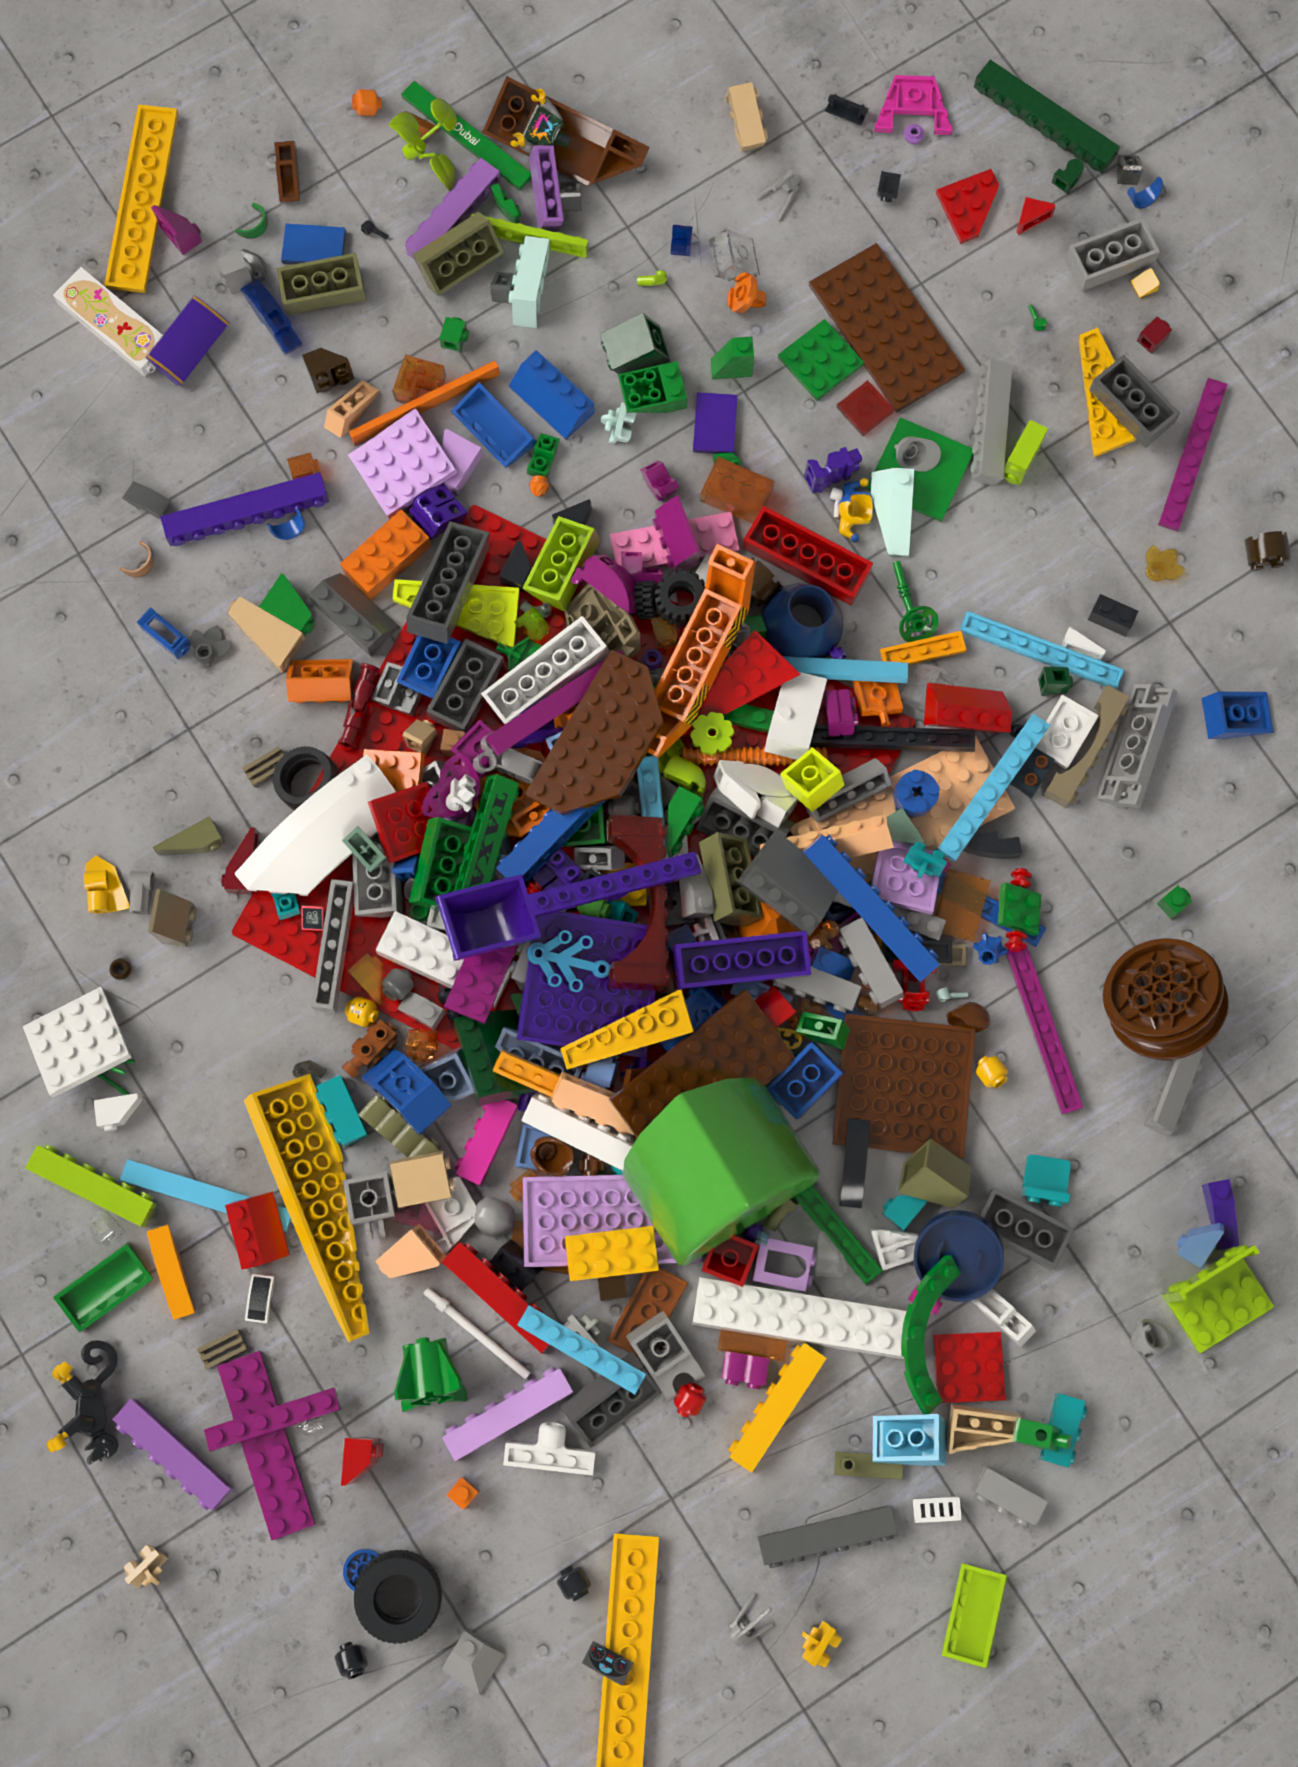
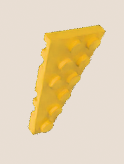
[1078,328,1137,458]

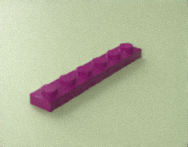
[204,1387,341,1452]

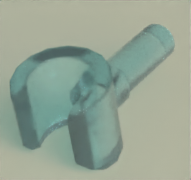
[752,1230,770,1247]

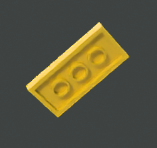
[565,1226,659,1281]

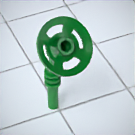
[892,561,939,643]

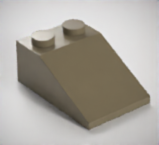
[148,889,197,947]

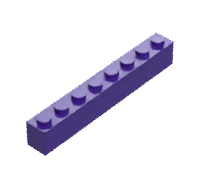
[160,472,329,546]

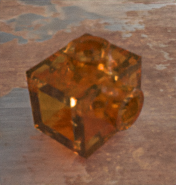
[405,1028,438,1062]

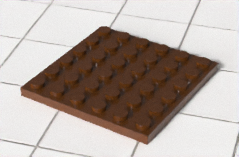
[832,1014,976,1159]

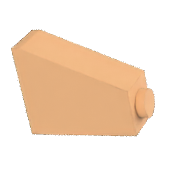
[375,1224,447,1278]

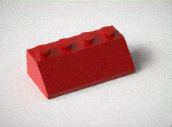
[924,682,1012,734]

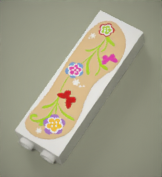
[53,267,163,377]

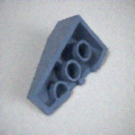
[495,1027,583,1078]
[391,1047,474,1106]

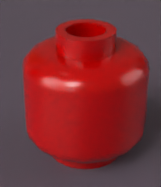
[674,1382,707,1418]

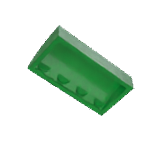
[53,1241,153,1333]

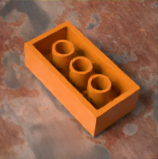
[340,510,432,600]

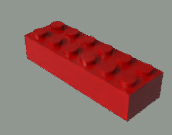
[742,506,873,606]
[442,1242,551,1354]

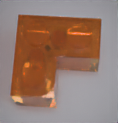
[392,354,446,404]

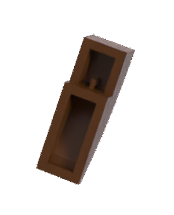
[274,141,300,203]

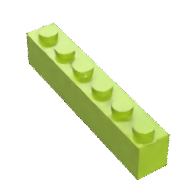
[25,1144,158,1228]

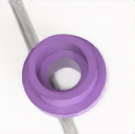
[904,124,924,144]

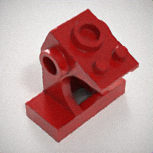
[892,960,937,1012]

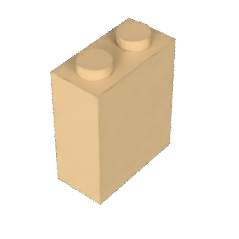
[390,1151,455,1208]

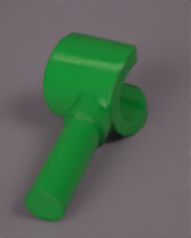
[1028,305,1047,331]

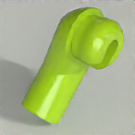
[637,270,667,286]

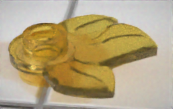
[1145,545,1185,581]

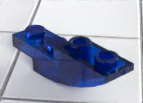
[240,279,302,355]

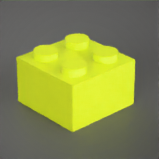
[780,747,845,812]

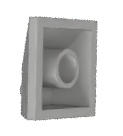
[442,1629,505,1695]

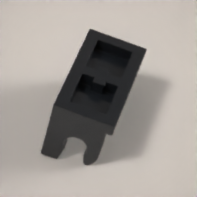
[489,1239,544,1291]

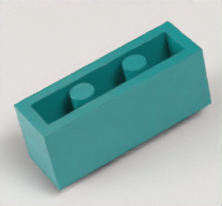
[315,1075,369,1147]
[1039,1393,1087,1468]

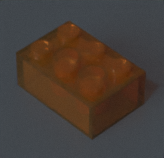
[700,457,774,524]

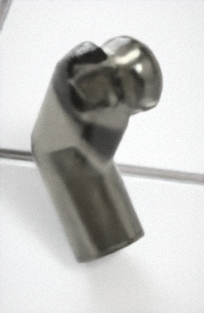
[292,1060,326,1078]

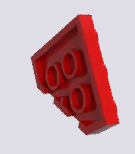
[936,169,999,244]

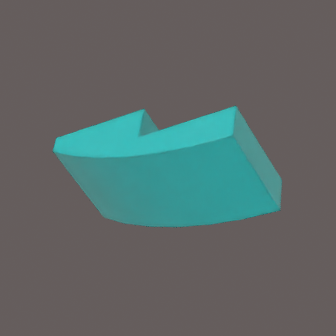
[271,893,301,920]

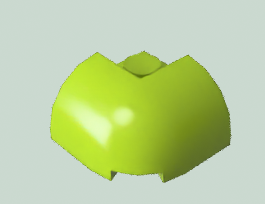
[664,754,706,799]

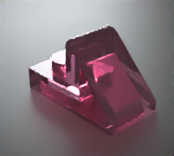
[394,1203,439,1233]

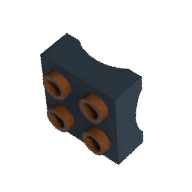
[1010,748,1055,798]

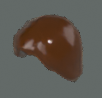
[946,1002,990,1033]
[530,1136,574,1177]

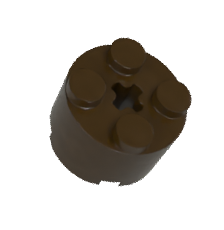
[1244,531,1291,571]
[751,557,782,607]

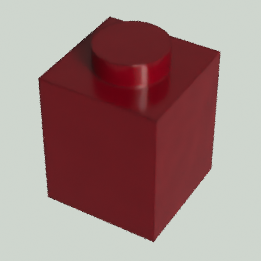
[1137,316,1172,354]

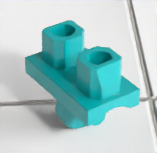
[903,841,947,879]

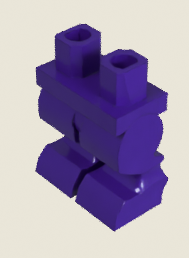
[804,447,862,493]

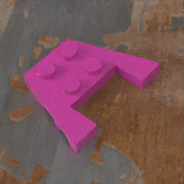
[874,75,953,135]

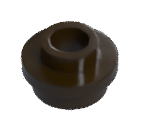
[109,958,132,980]

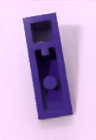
[1202,1179,1239,1251]

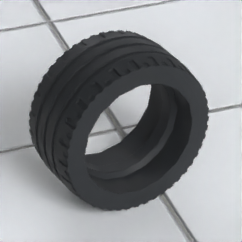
[273,746,340,811]

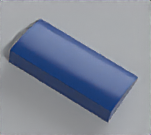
[451,382,537,468]

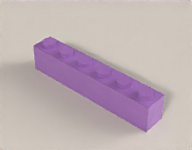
[405,158,501,259]
[112,1398,234,1510]

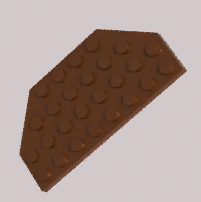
[525,649,664,815]

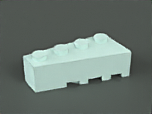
[509,236,550,328]

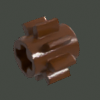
[578,1154,605,1176]

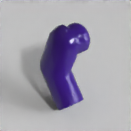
[518,1091,538,1112]

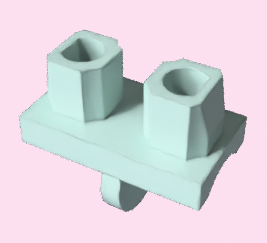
[601,402,636,444]

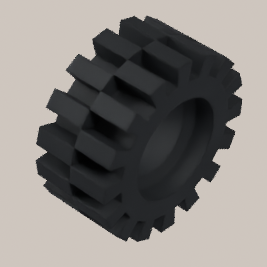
[634,581,659,620]

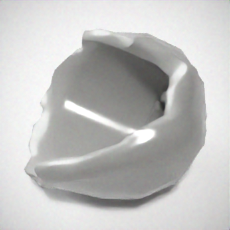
[474,1197,515,1238]

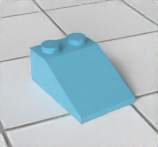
[873,1414,946,1466]

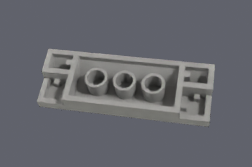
[1097,684,1178,810]

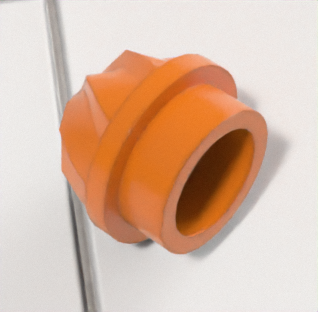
[529,476,549,497]

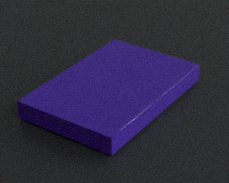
[693,392,738,454]

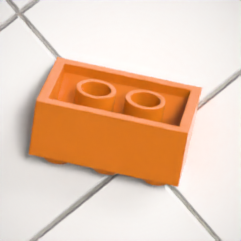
[286,659,354,703]

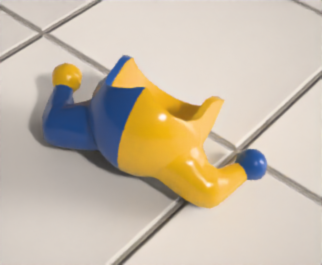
[838,478,874,543]

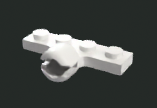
[503,1422,596,1475]

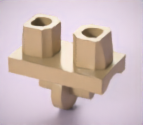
[124,1545,169,1588]

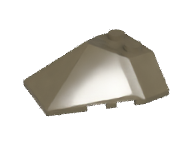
[565,583,641,659]

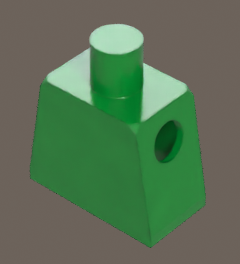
[1013,1418,1072,1452]

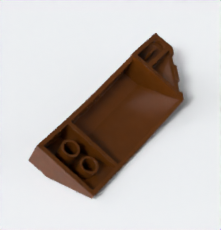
[482,76,650,186]

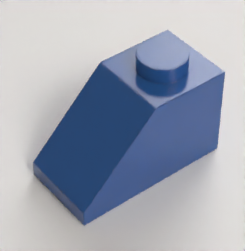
[392,853,420,883]
[810,947,855,982]

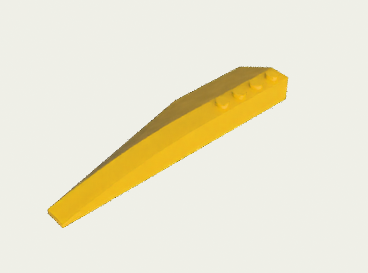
[244,1074,370,1342]

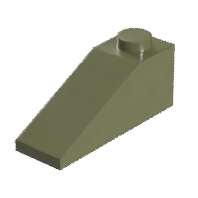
[153,816,225,855]

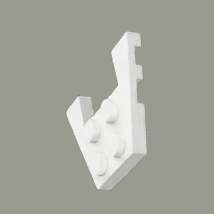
[392,1176,476,1254]

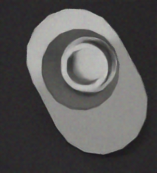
[894,436,941,471]

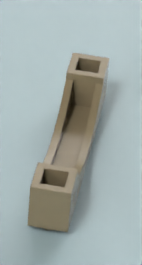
[1043,685,1130,808]

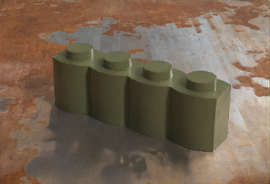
[358,1095,441,1157]

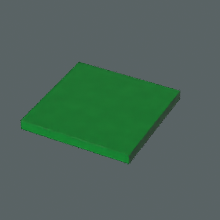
[866,417,974,522]

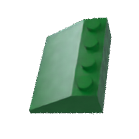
[409,817,472,910]

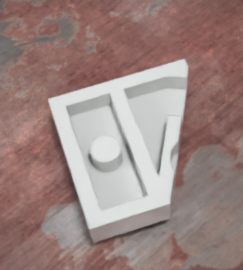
[870,1228,918,1270]

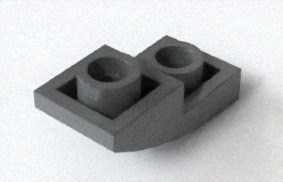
[122,481,171,519]

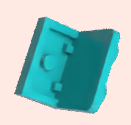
[1021,1154,1071,1207]

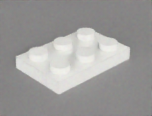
[1035,695,1099,770]

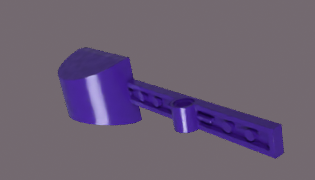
[435,852,702,961]

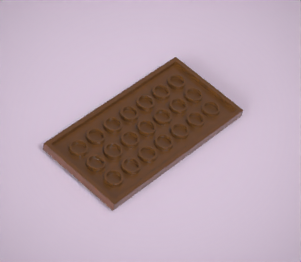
[809,243,965,413]
[608,990,795,1138]

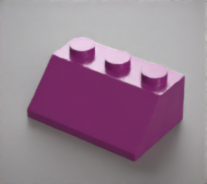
[652,495,699,573]

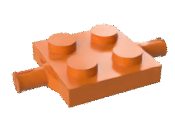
[852,680,904,727]

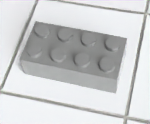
[1065,217,1160,291]

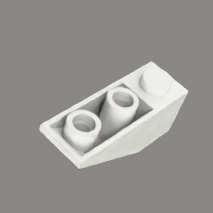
[713,760,761,819]

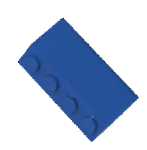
[509,350,595,440]

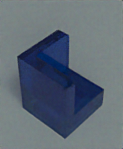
[670,225,693,256]

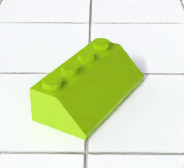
[523,516,601,611]

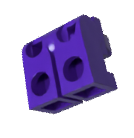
[409,483,468,540]
[531,848,585,891]

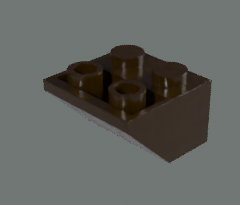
[302,348,354,393]

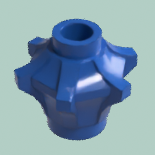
[973,933,1008,965]

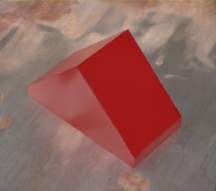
[1016,197,1056,235]

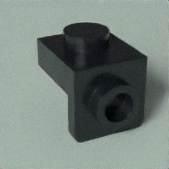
[877,171,901,203]

